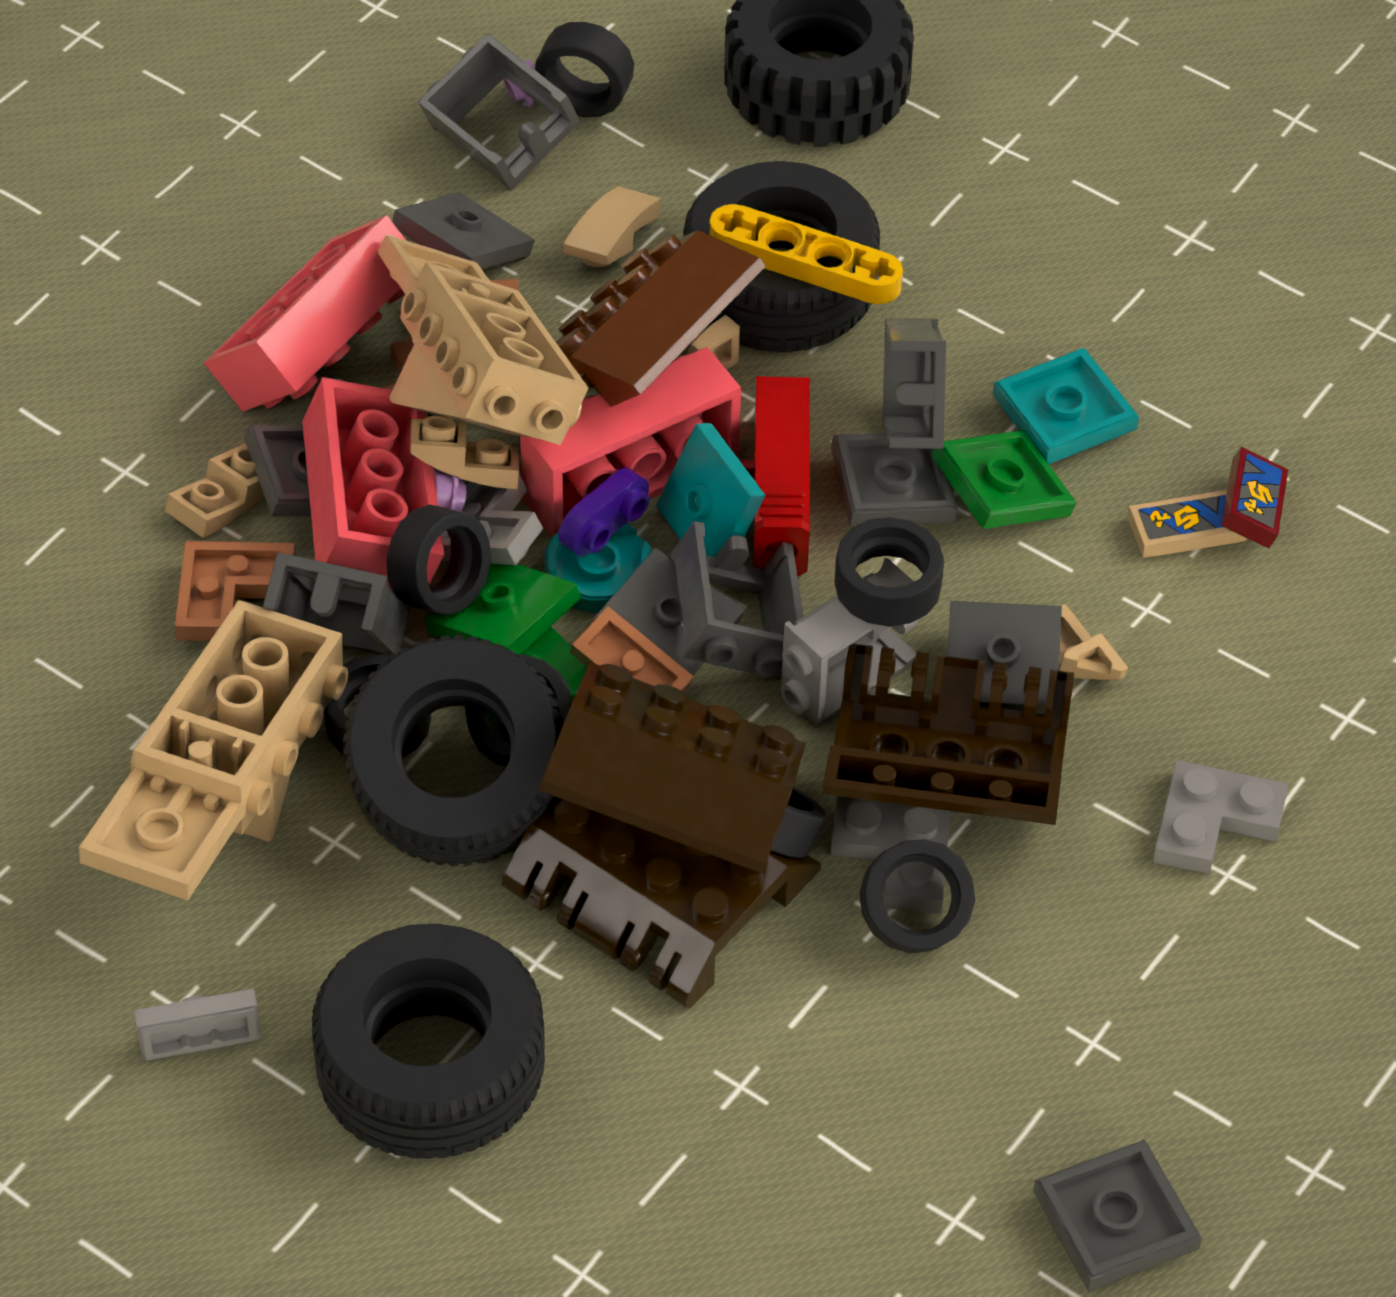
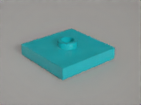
[992,348,1139,464]
[656,423,766,557]

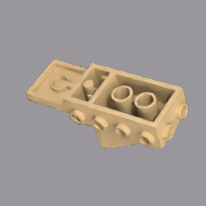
[378,234,589,445]
[79,600,348,901]

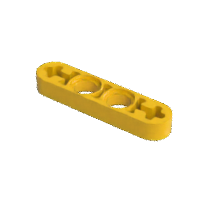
[709,204,903,304]

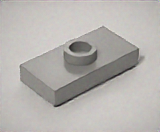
[134,988,262,1061]

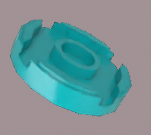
[545,523,652,613]

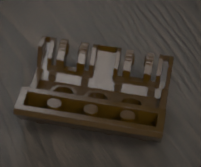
[822,643,1074,825]
[539,662,806,874]
[502,797,821,1008]

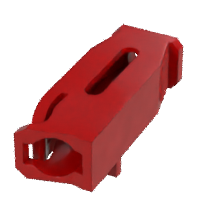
[739,376,810,576]

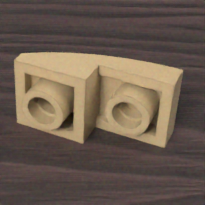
[563,186,661,267]
[410,416,519,490]
[165,443,264,538]

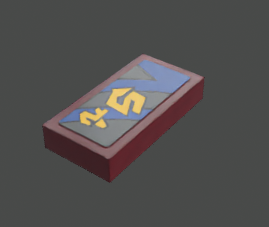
[1221,447,1288,548]

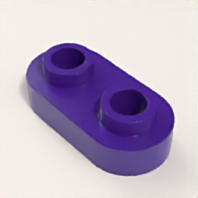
[558,468,650,557]

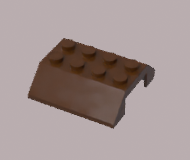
[556,230,766,407]

